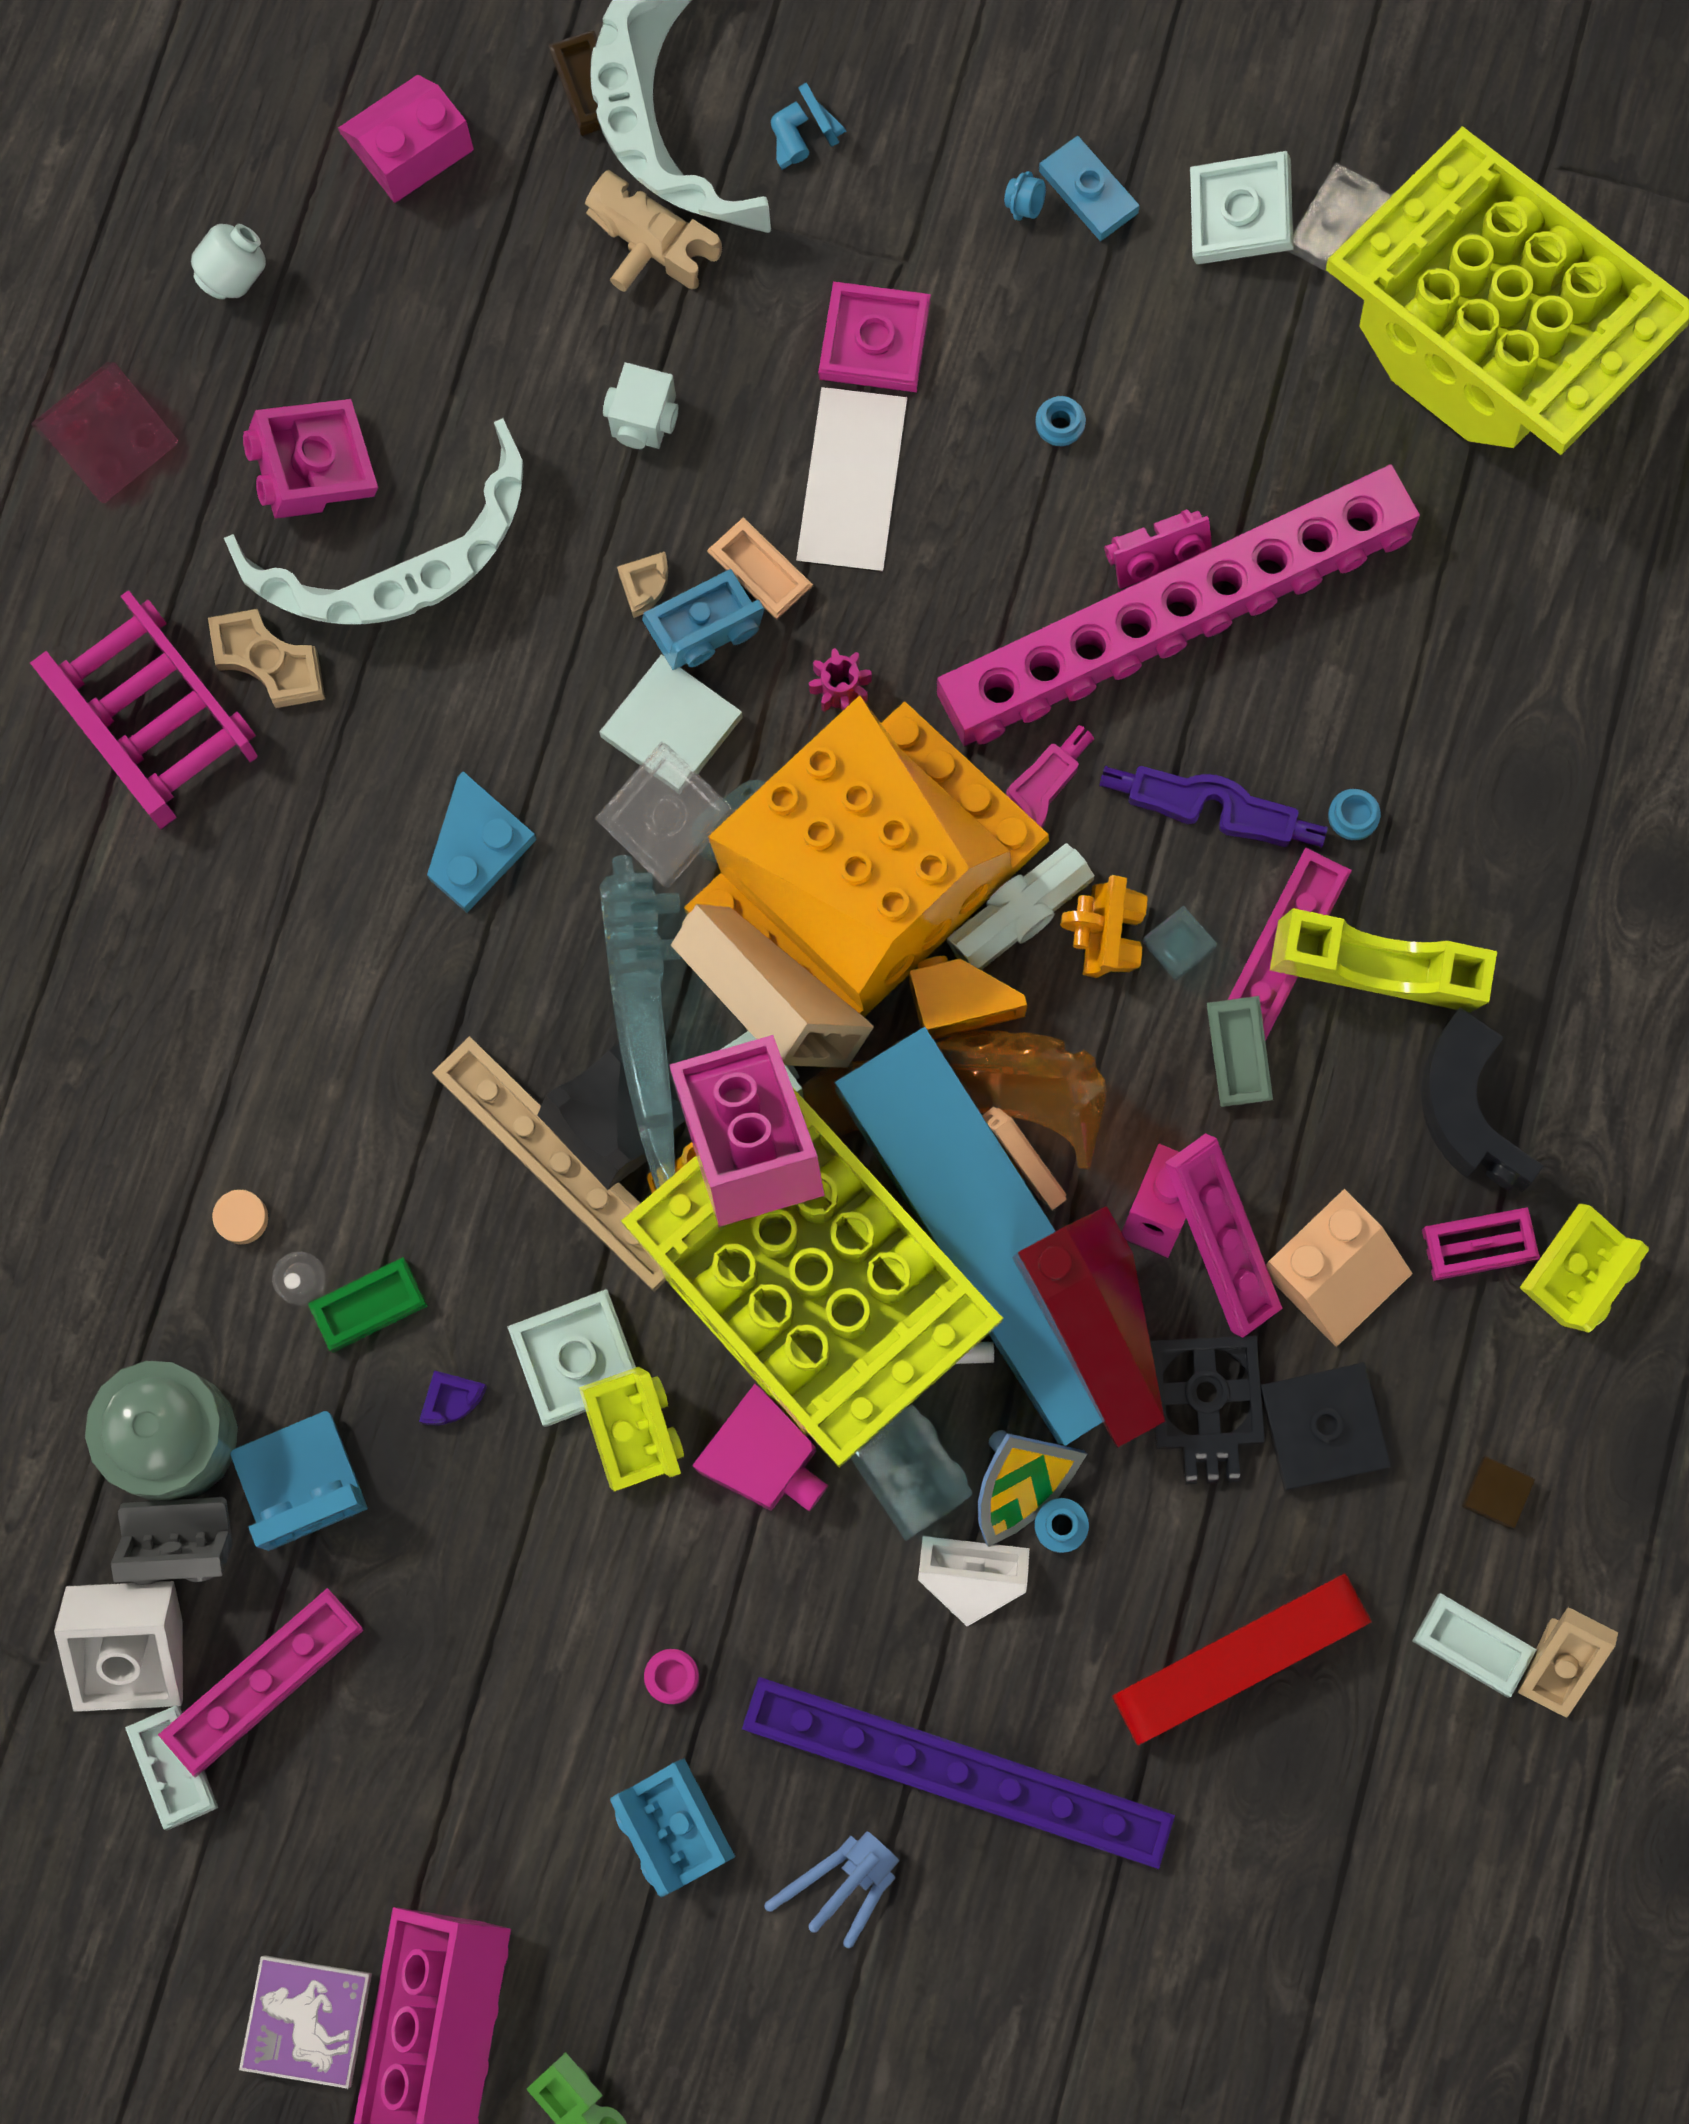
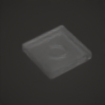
[595,742,736,888]

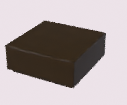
[1462,1456,1535,1529]

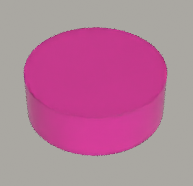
[644,1649,699,1704]

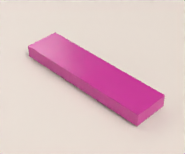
[1228,848,1352,1041]
[1165,1133,1282,1338]
[158,1588,363,1778]

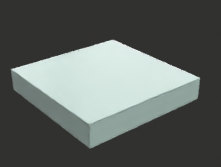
[1190,151,1294,265]
[600,654,743,795]
[507,1289,636,1427]

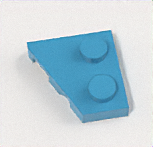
[427,772,537,913]

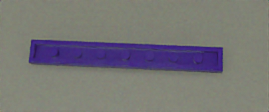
[742,1677,1175,1869]

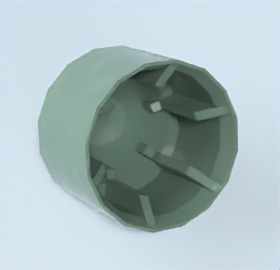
[85,1361,238,1501]

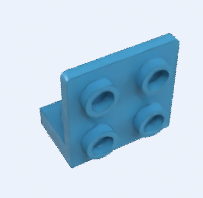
[230,1411,368,1551]

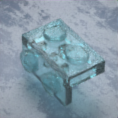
[851,1405,973,1541]

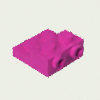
[243,399,378,519]

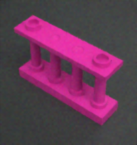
[30,590,258,830]

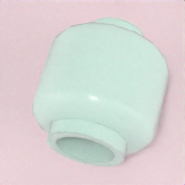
[191,224,266,299]

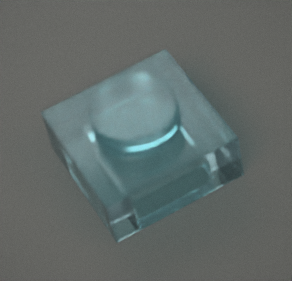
[1143,906,1217,981]

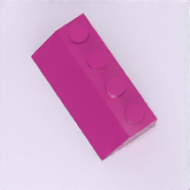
[354,1907,511,2124]

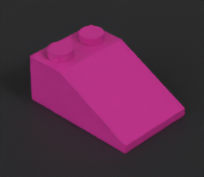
[669,1035,825,1227]

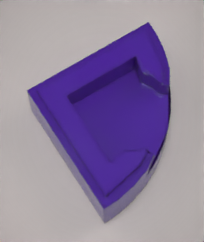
[419,1370,487,1425]

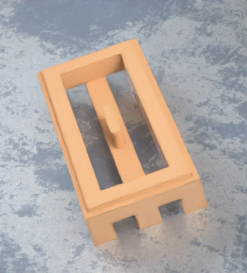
[982,1107,1067,1211]

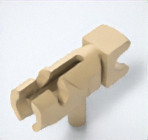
[585,170,722,292]

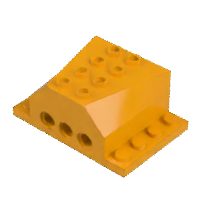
[684,695,1049,1017]

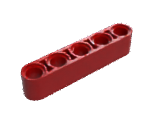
[1112,1573,1372,1745]

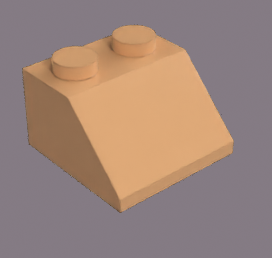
[1266,1189,1413,1347]

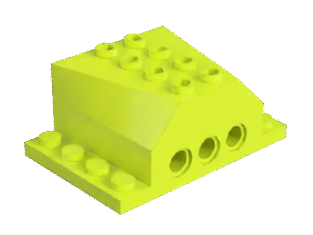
[1326,126,1689,455]
[621,1087,1003,1468]

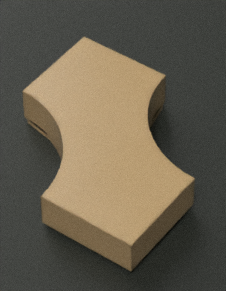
[208,609,325,708]

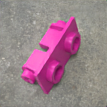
[1104,510,1212,589]

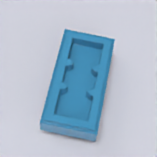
[1039,135,1140,241]

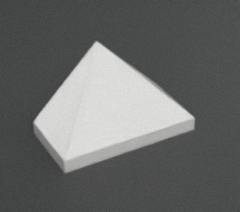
[918,1536,1030,1626]

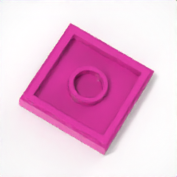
[818,281,931,393]

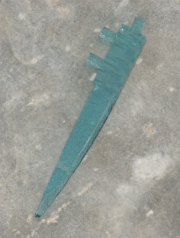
[600,855,683,1189]

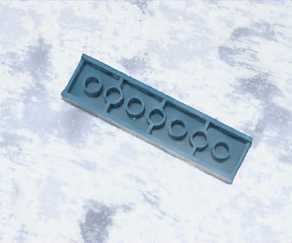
[835,1027,1102,1446]

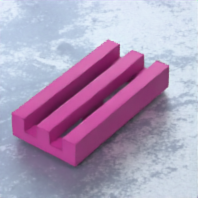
[1422,1207,1540,1281]

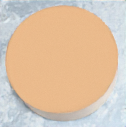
[212,1190,268,1244]

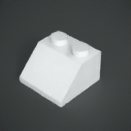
[54,1581,183,1712]

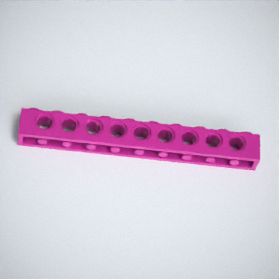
[937,464,1420,746]

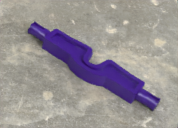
[1099,765,1328,848]

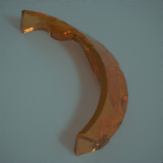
[803,1031,1107,1169]

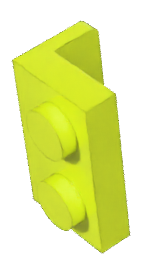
[1520,1204,1649,1332]
[579,1367,684,1491]

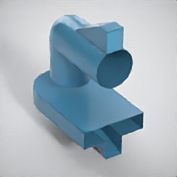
[771,82,846,170]

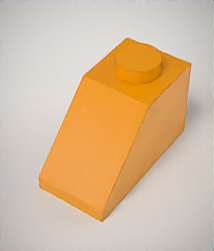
[909,956,1027,1040]

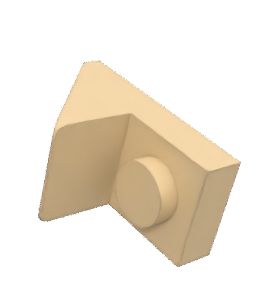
[1517,1607,1618,1718]

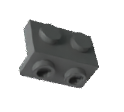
[111,1497,233,1585]

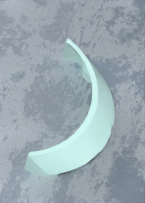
[591,0,771,233]
[224,418,523,624]

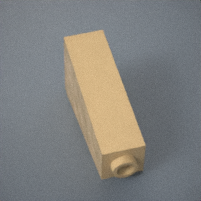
[671,904,874,1068]

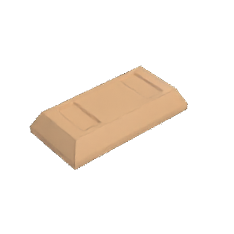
[707,517,813,619]

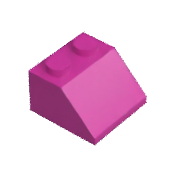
[338,75,474,203]

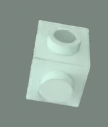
[603,362,678,449]

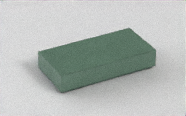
[1207,996,1273,1107]

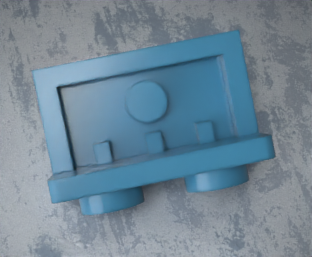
[642,569,765,670]
[610,1758,735,1897]

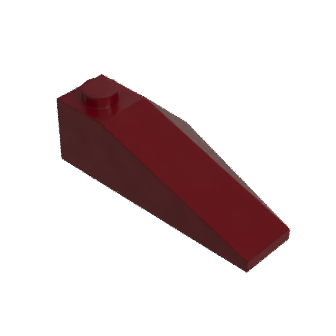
[1012,1206,1165,1448]

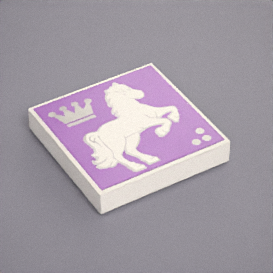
[239,1955,372,2089]

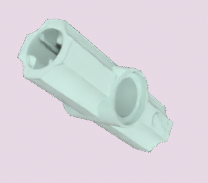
[947,843,1095,970]

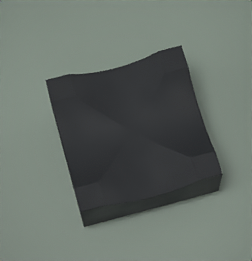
[537,1041,687,1190]

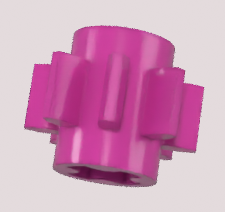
[809,648,872,712]

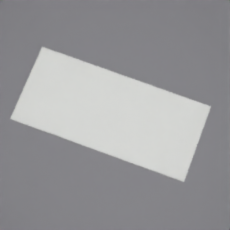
[796,387,907,571]

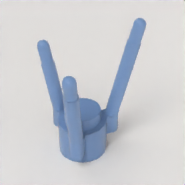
[764,1831,899,1948]

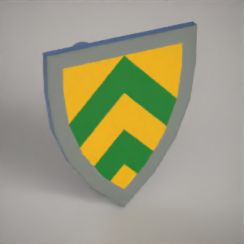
[978,1430,1087,1547]

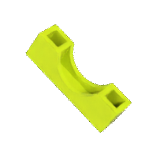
[1270,908,1497,1013]

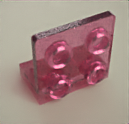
[31,362,178,503]

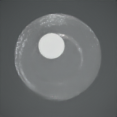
[272,1252,327,1306]

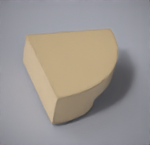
[617,552,668,618]

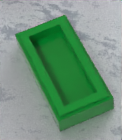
[308,1257,428,1353]

